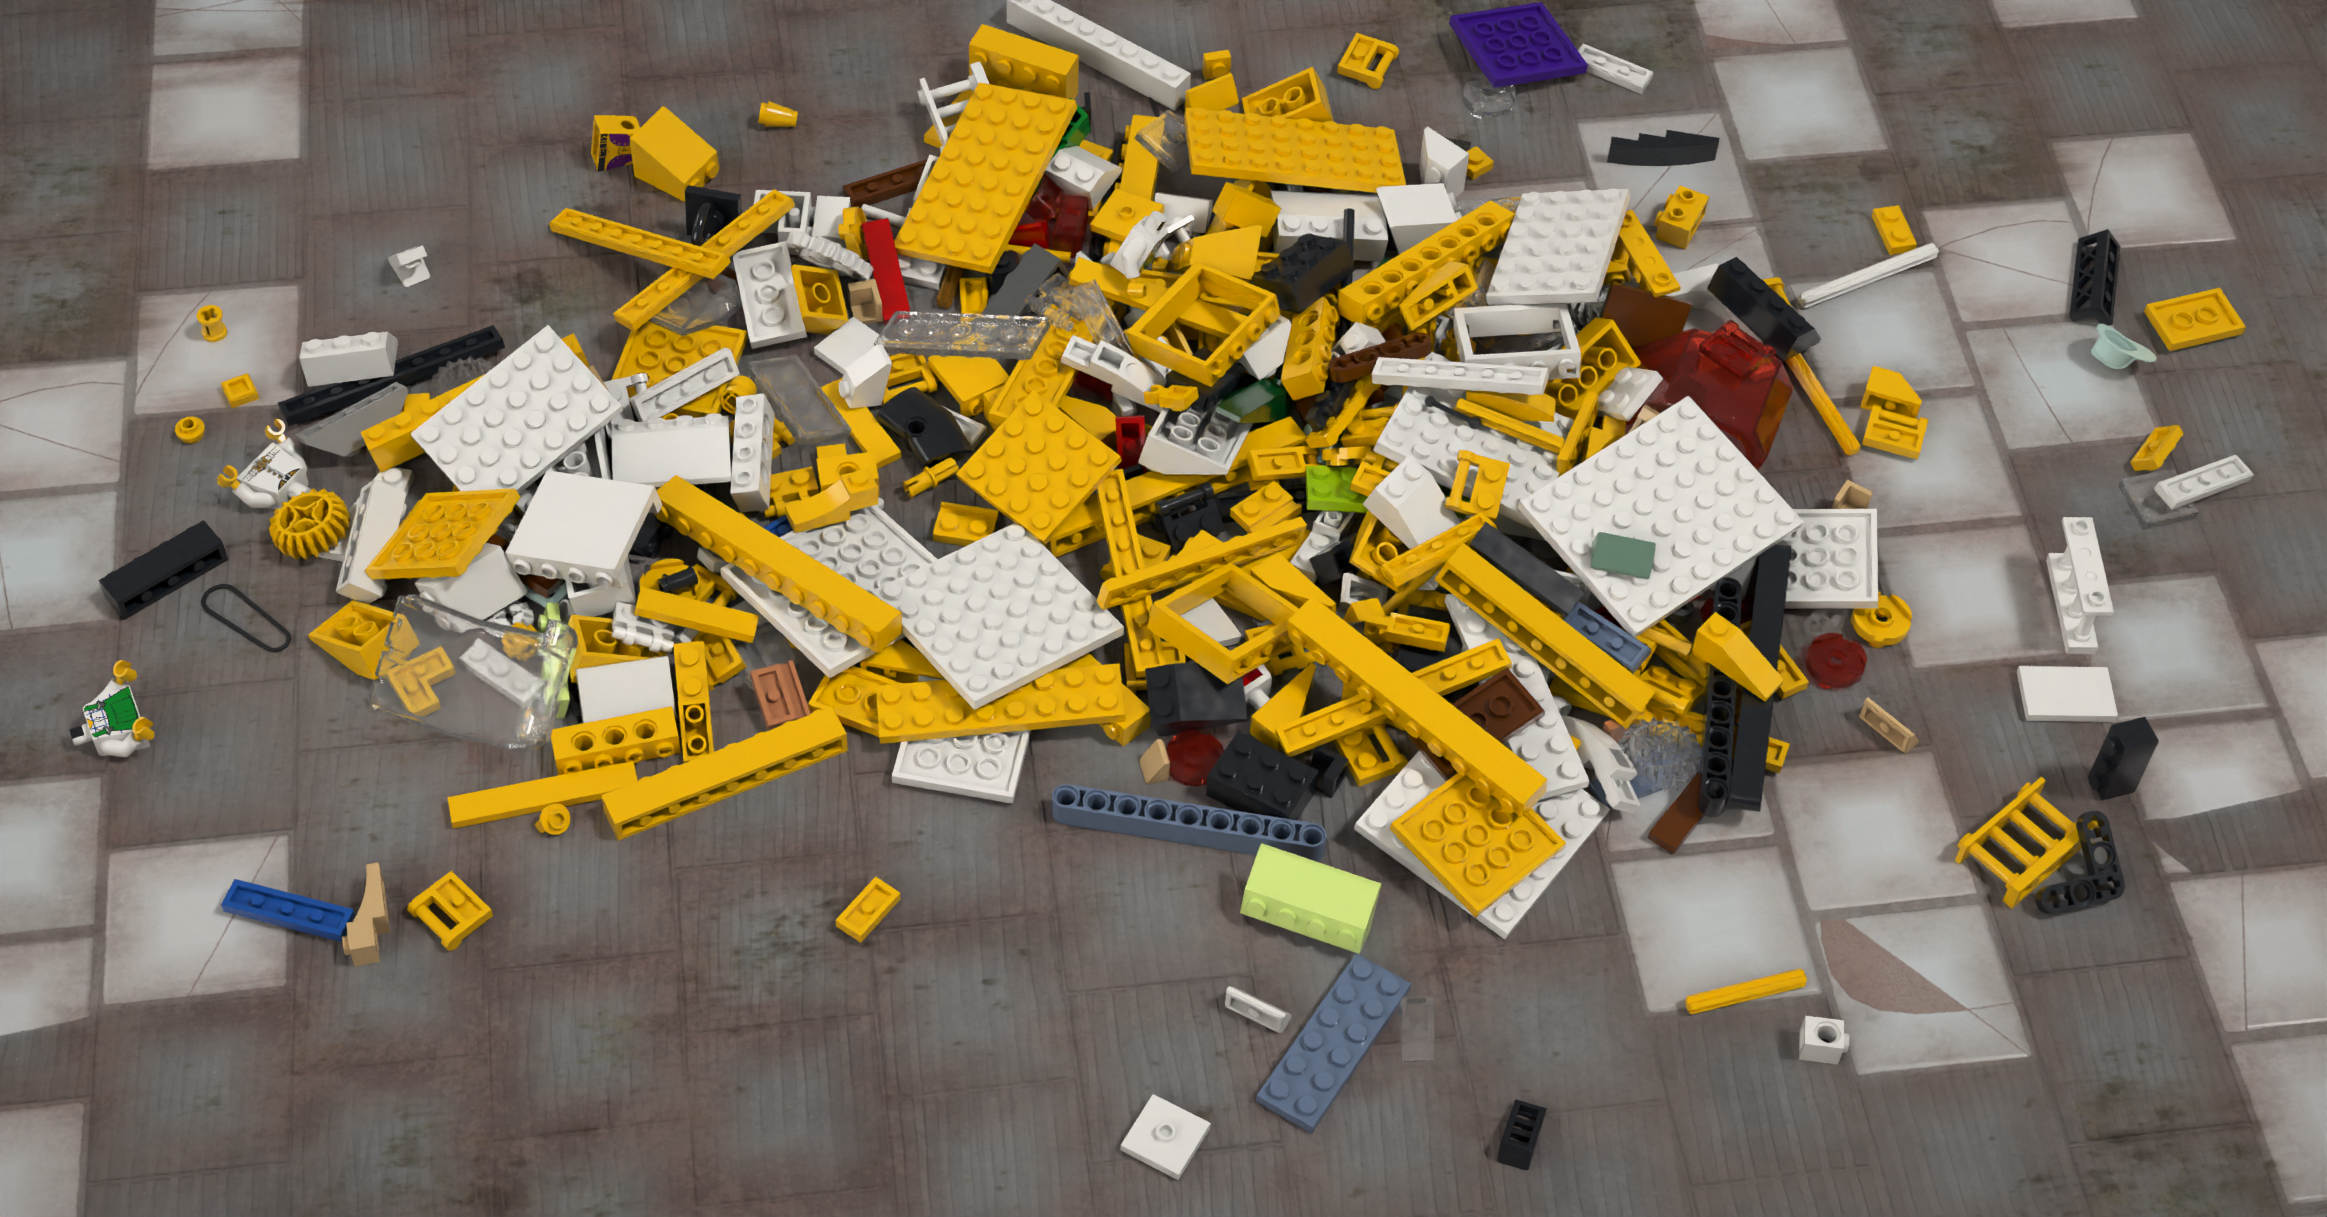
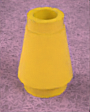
[758,101,798,127]

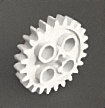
[785,231,873,281]

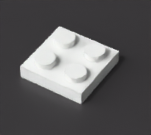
[1598,367,1663,421]

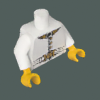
[217,419,311,509]

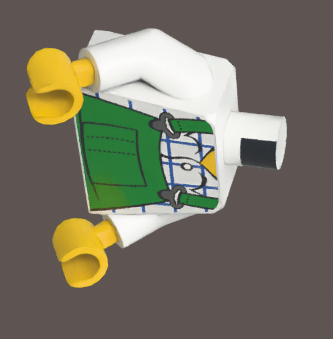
[1110,211,1173,298]
[69,660,155,758]

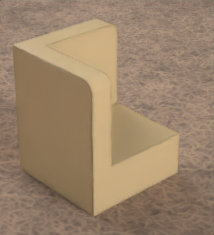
[848,279,883,325]
[1832,480,1873,509]

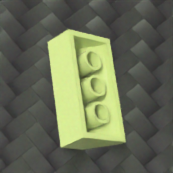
[1240,843,1381,954]

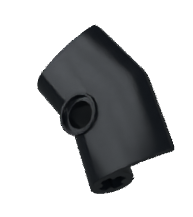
[877,387,973,470]

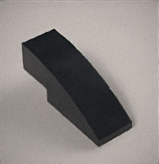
[1309,531,1358,586]

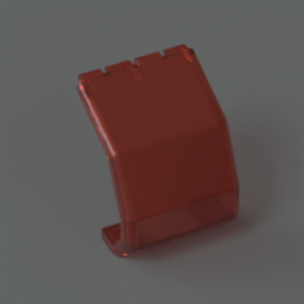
[1600,328,1793,470]

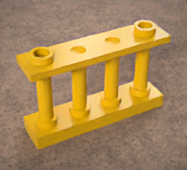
[1611,209,1681,297]
[1955,777,2098,908]

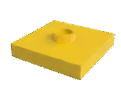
[1090,188,1164,242]

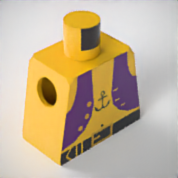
[591,115,640,172]

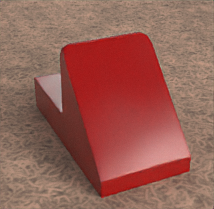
[1115,416,1147,473]

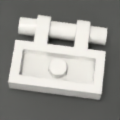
[611,601,675,653]

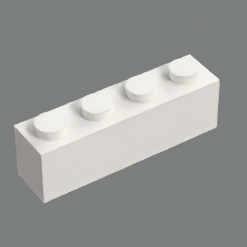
[336,479,407,605]

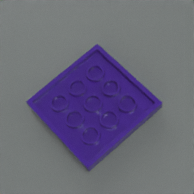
[1449,2,1588,88]

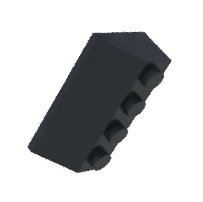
[1707,257,1821,361]

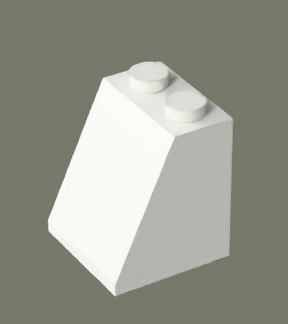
[1376,183,1462,255]
[415,543,528,633]

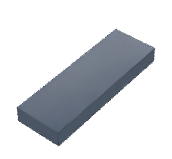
[1563,602,1651,674]

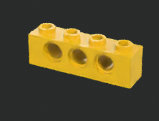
[1281,296,1338,401]
[550,706,681,775]

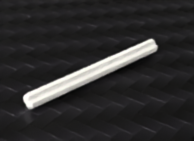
[1798,243,1939,308]

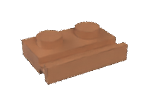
[750,660,811,730]

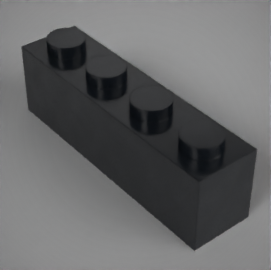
[99,520,228,620]

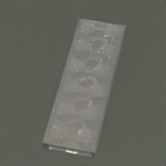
[874,311,1051,360]

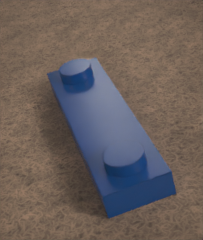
[221,879,355,942]

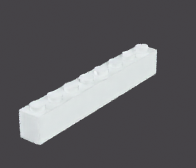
[1006,0,1191,111]

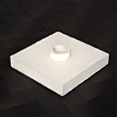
[1120,1094,1211,1180]

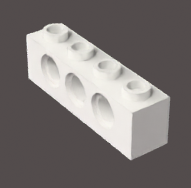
[730,393,774,512]

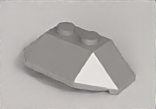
[295,382,408,457]

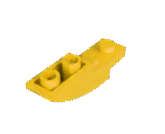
[673,641,714,763]

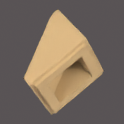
[1139,739,1170,784]

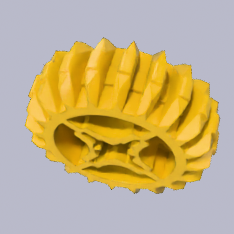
[269,488,351,560]

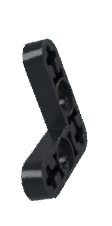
[2035,811,2125,914]

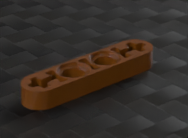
[1328,332,1432,383]

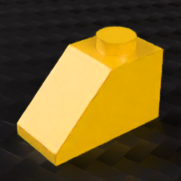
[1860,366,1922,418]

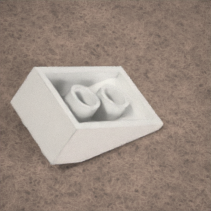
[1363,454,1460,549]

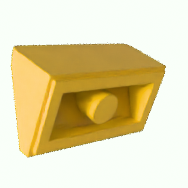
[1185,73,1239,111]

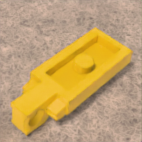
[1364,612,1450,652]

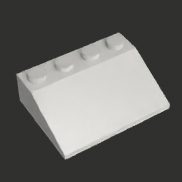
[1270,190,1388,261]
[1138,400,1253,475]
[612,413,732,487]

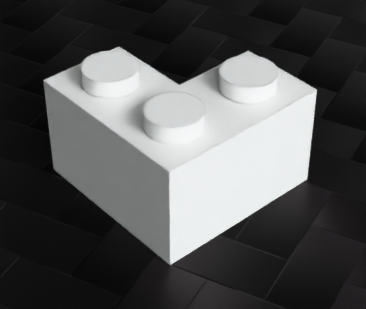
[754,190,812,255]

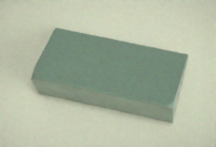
[1590,532,1656,579]

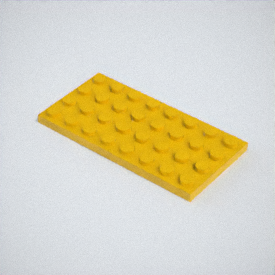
[894,82,1078,274]
[1184,107,1406,193]

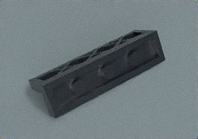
[2069,229,2121,326]

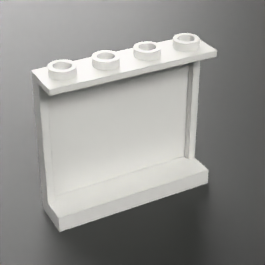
[505,470,662,589]

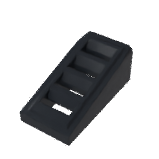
[1497,1099,1547,1170]

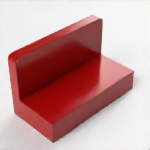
[1008,221,1049,249]

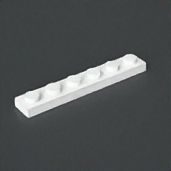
[1372,357,1549,395]

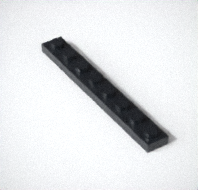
[278,325,505,426]

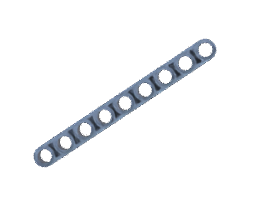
[1052,784,1327,862]

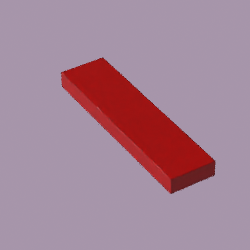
[861,218,912,324]

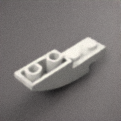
[1060,335,1166,413]
[1290,510,1358,583]
[1562,715,1641,813]

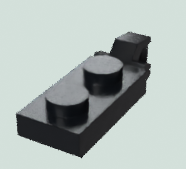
[1305,377,1357,432]

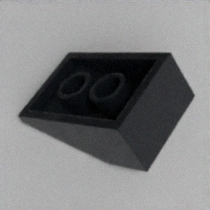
[1397,604,1462,699]
[1145,663,1249,737]

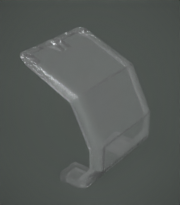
[367,594,578,752]

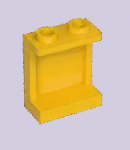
[928,335,1010,418]

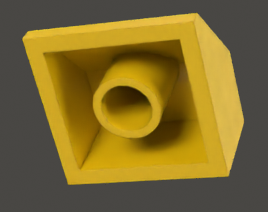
[791,264,849,335]

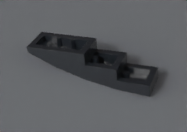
[1607,130,1720,166]

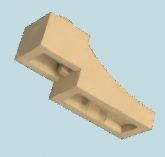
[342,862,390,967]

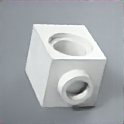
[1799,1016,1849,1064]

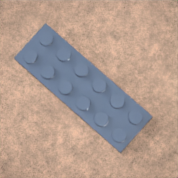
[1256,953,1411,1134]

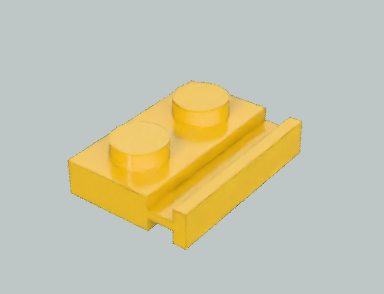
[1230,480,1302,533]
[933,501,999,546]
[691,631,747,691]

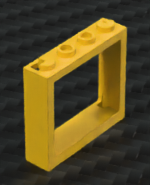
[1126,261,1280,387]
[1147,562,1299,684]

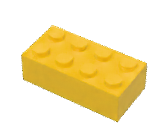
[969,24,1079,100]

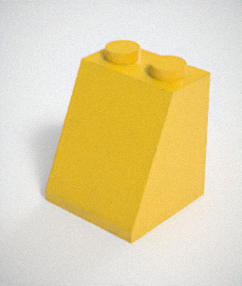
[629,106,719,202]
[1171,225,1263,282]

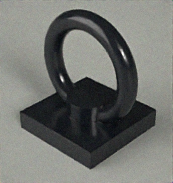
[685,185,742,246]

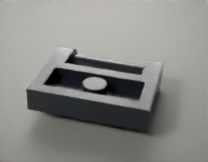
[1155,481,1226,551]

